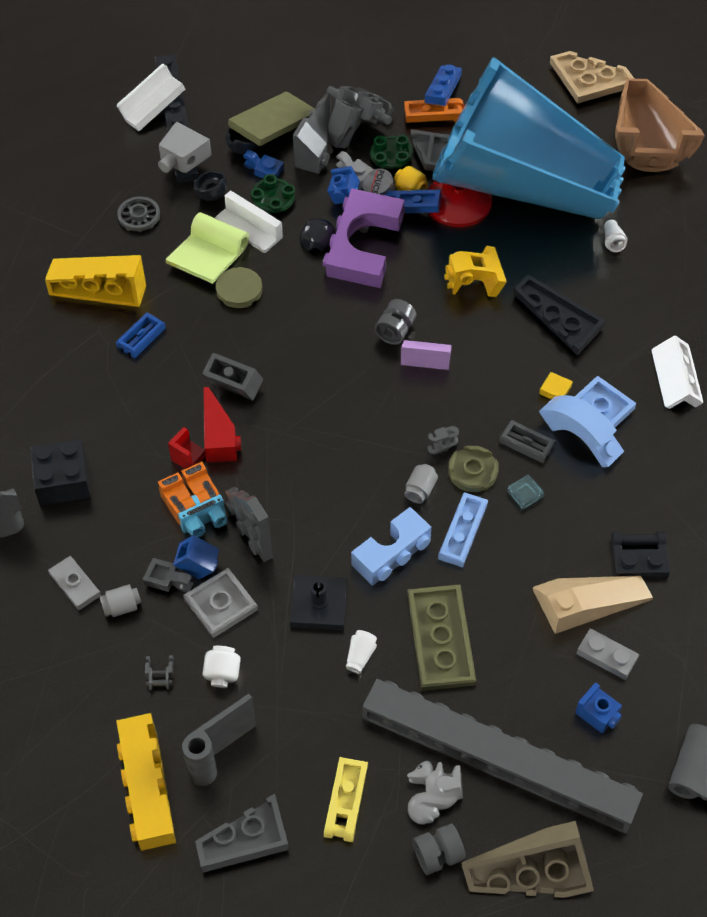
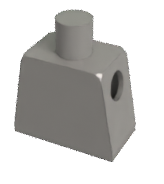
[158,122,211,173]

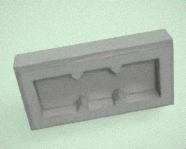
[48,556,101,611]

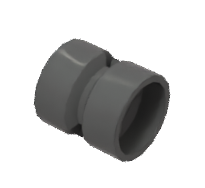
[375,299,417,345]
[412,823,466,875]

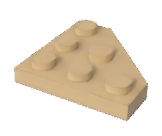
[550,51,634,104]

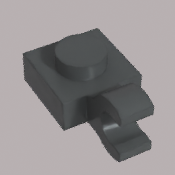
[143,558,194,593]

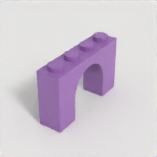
[323,188,405,288]

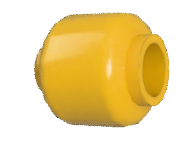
[394,166,428,191]

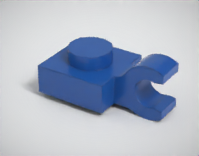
[244,150,284,178]

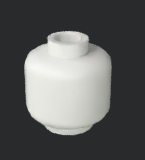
[203,646,240,688]

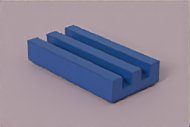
[116,312,166,358]

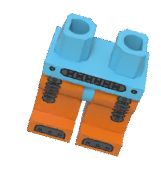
[158,462,228,537]

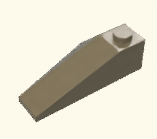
[462,821,594,898]

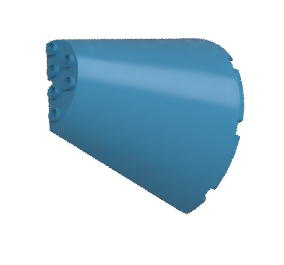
[433,57,625,219]

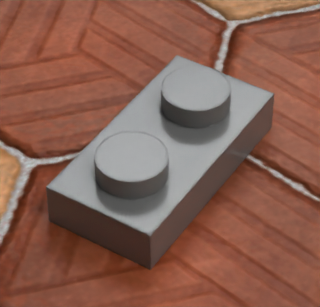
[576,628,639,680]

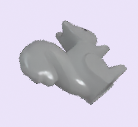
[407,761,463,825]

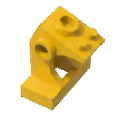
[444,246,507,297]

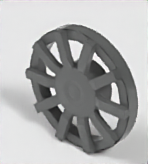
[117,196,160,232]

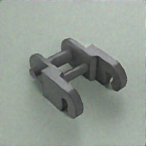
[427,426,459,455]
[145,655,174,690]

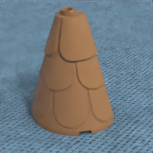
[615,78,705,172]

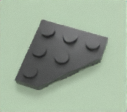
[224,487,273,562]

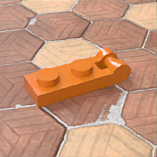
[404,98,464,123]

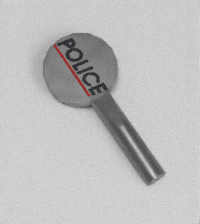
[359,169,393,233]

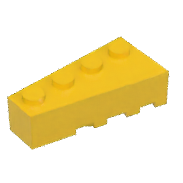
[45,255,146,307]
[116,713,176,851]

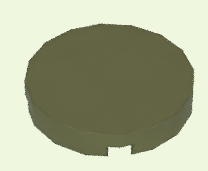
[216,267,263,308]
[448,446,499,492]

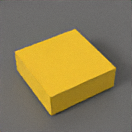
[539,372,573,399]

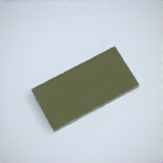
[228,91,316,146]
[407,584,477,691]

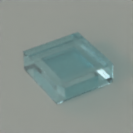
[508,474,544,509]

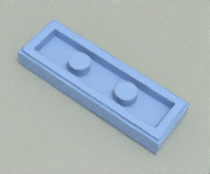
[438,492,488,567]

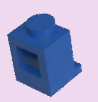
[327,166,360,204]
[575,682,622,734]

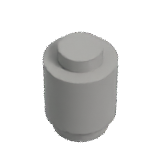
[404,464,438,504]
[99,584,141,617]

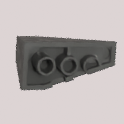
[293,93,331,174]

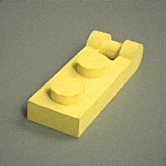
[324,757,368,843]

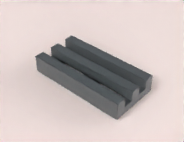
[499,420,556,463]

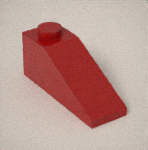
[204,387,241,463]

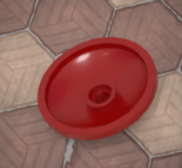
[428,181,492,227]

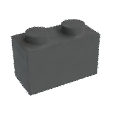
[202,353,264,401]

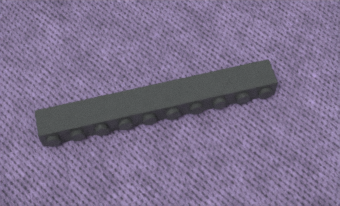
[362,679,643,834]

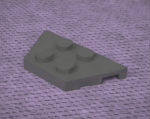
[410,129,449,171]

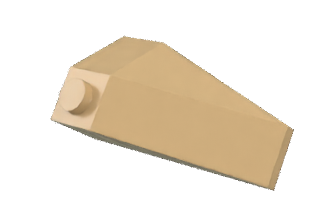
[533,576,653,634]

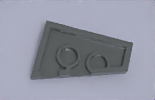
[195,794,289,873]

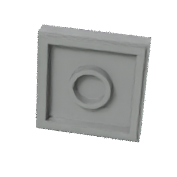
[183,568,258,638]

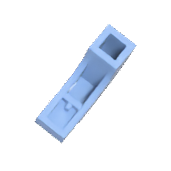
[539,395,624,467]

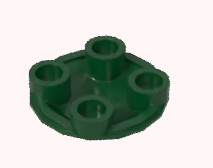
[370,135,413,169]
[251,174,295,213]

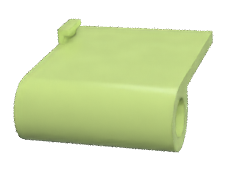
[165,213,250,284]

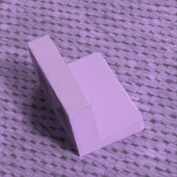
[401,340,451,370]

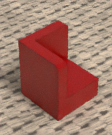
[168,427,206,469]

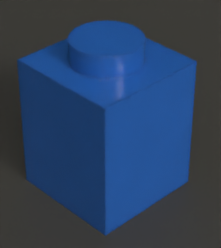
[173,535,219,579]

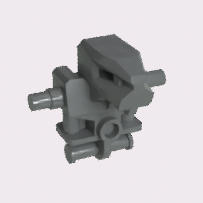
[327,86,394,149]

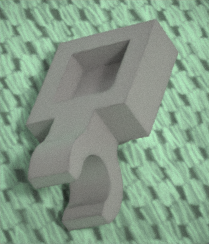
[336,151,374,188]

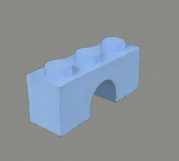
[351,507,431,586]

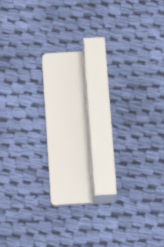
[117,64,185,131]
[215,190,283,253]
[652,336,704,409]

